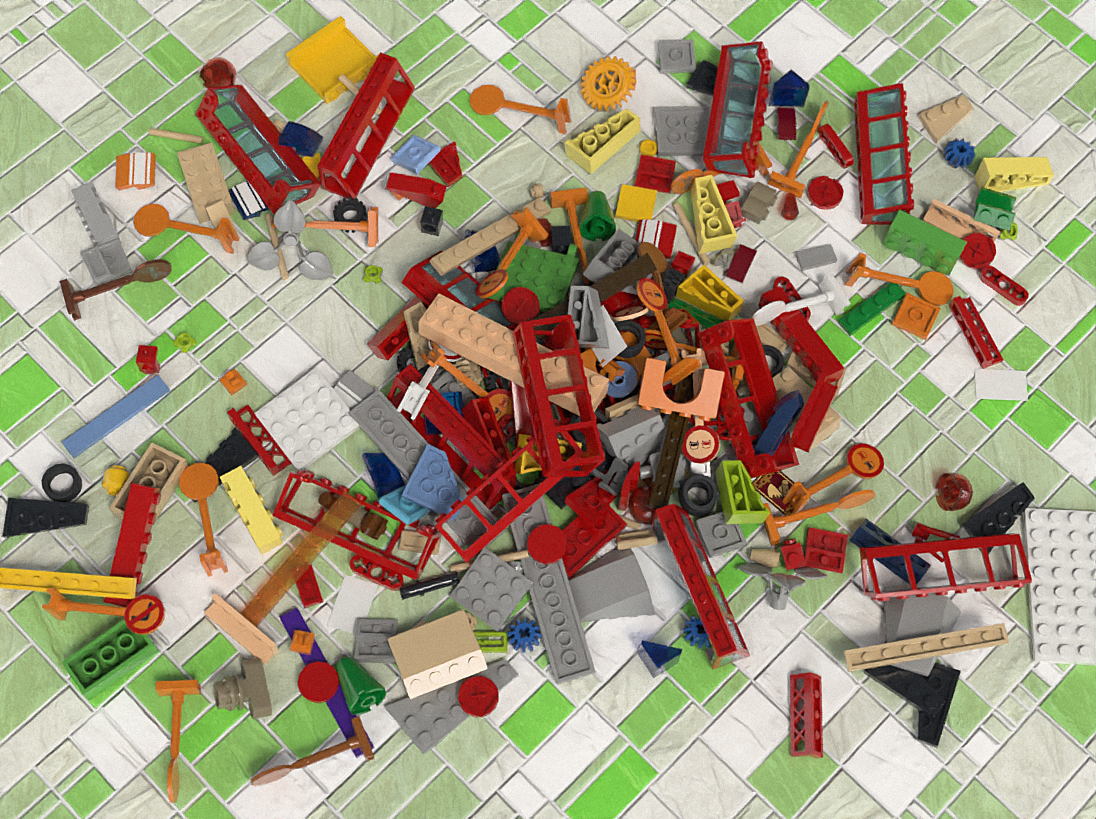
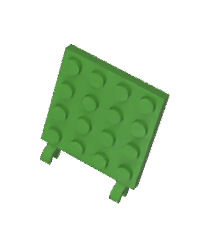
[487,231,579,312]

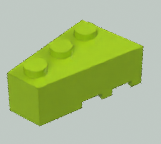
[715,460,770,524]

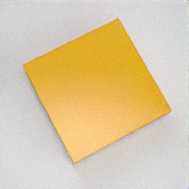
[615,184,657,222]

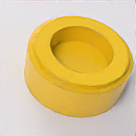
[639,140,658,157]

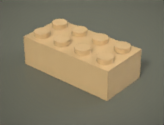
[177,143,235,224]
[773,366,841,450]
[109,442,189,528]

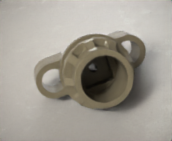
[213,658,272,719]

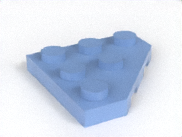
[402,444,463,522]

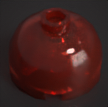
[200,57,237,94]
[935,472,973,511]
[628,486,658,525]

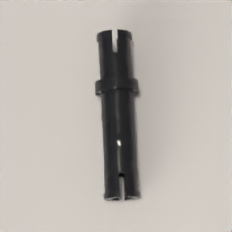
[399,571,460,600]

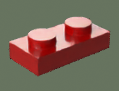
[292,564,323,609]

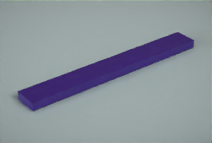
[279,608,375,759]

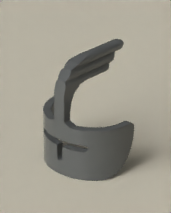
[591,457,629,496]

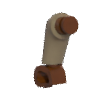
[318,492,388,540]

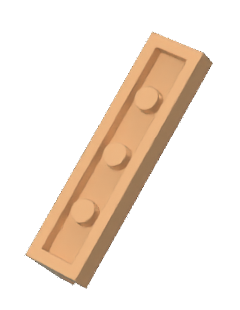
[923,199,1000,242]
[204,593,278,665]

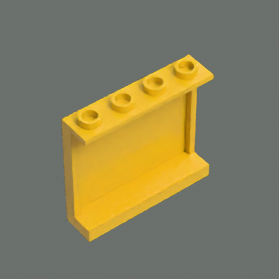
[286,16,379,104]

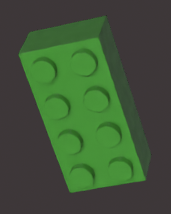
[883,210,967,276]
[61,619,159,701]

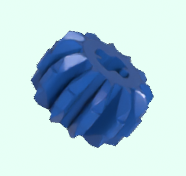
[944,138,975,169]
[683,615,710,649]
[507,618,542,653]

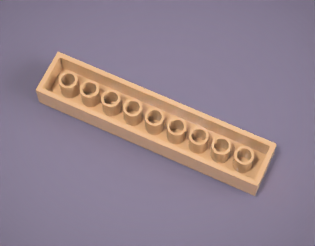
[419,294,610,416]

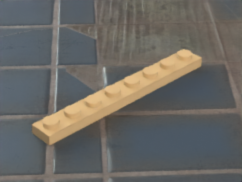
[430,197,551,276]
[843,623,1009,672]

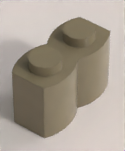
[741,181,778,224]

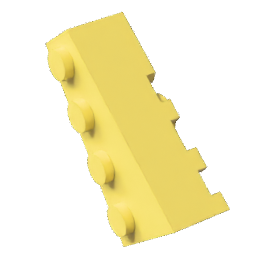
[564,109,641,174]
[974,157,1054,192]
[690,175,737,254]
[220,466,283,555]

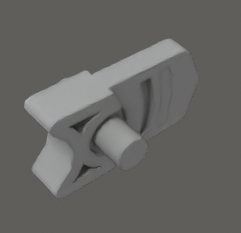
[715,248,736,269]

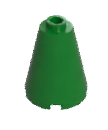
[579,191,616,242]
[336,657,387,715]

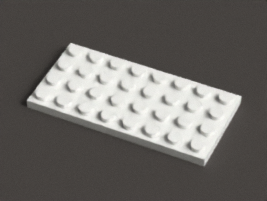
[1023,508,1096,666]

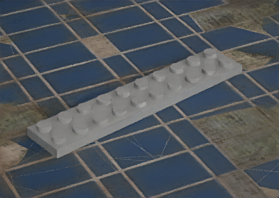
[349,389,506,556]
[502,483,596,685]

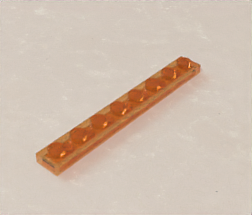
[240,491,361,628]

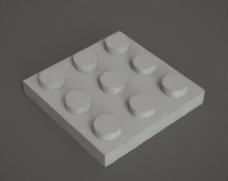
[655,106,709,156]
[450,547,534,632]

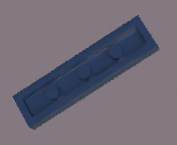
[849,518,931,586]

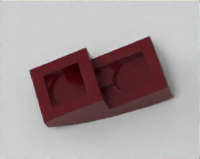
[776,107,796,140]
[726,244,757,284]

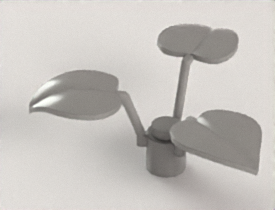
[247,199,333,280]
[735,563,828,610]

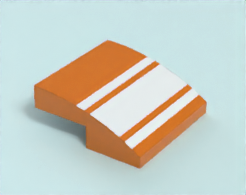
[115,153,156,191]

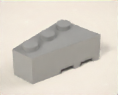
[71,181,121,246]
[568,286,609,349]
[597,406,665,460]

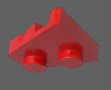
[428,141,462,187]

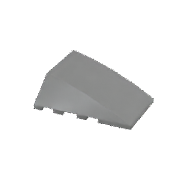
[568,548,655,622]
[883,584,962,677]

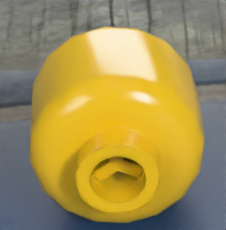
[102,465,130,496]

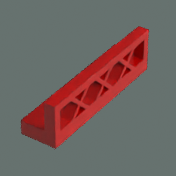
[949,296,1004,369]
[790,372,838,453]
[227,405,292,476]
[790,672,823,758]

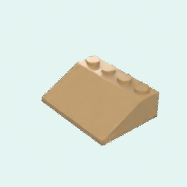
[387,609,488,699]

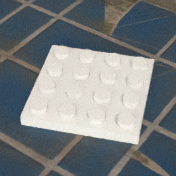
[254,368,360,471]

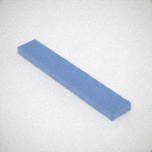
[61,375,170,458]

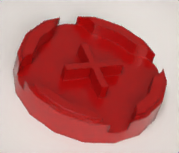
[807,176,844,210]
[959,233,996,270]
[502,287,540,325]
[527,524,568,565]
[298,662,340,704]
[458,676,499,718]

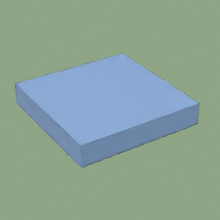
[391,135,441,174]

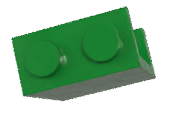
[974,187,1016,230]

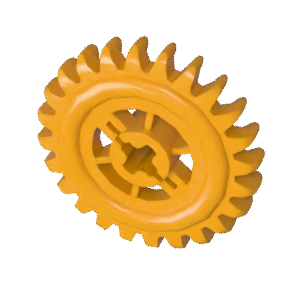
[580,56,637,112]

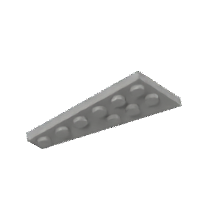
[385,659,519,755]

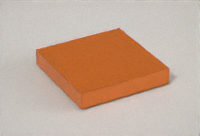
[891,293,941,340]

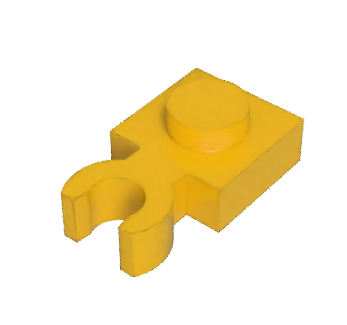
[302,153,321,179]

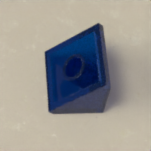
[769,69,810,107]
[465,229,500,273]
[362,453,405,498]
[638,640,682,678]

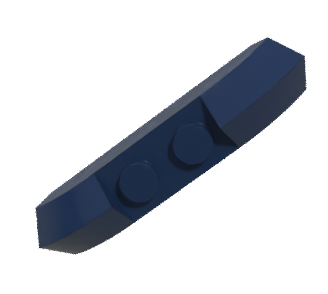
[752,390,804,456]

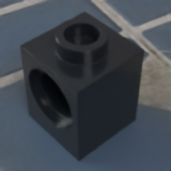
[420,206,443,236]
[551,226,571,254]

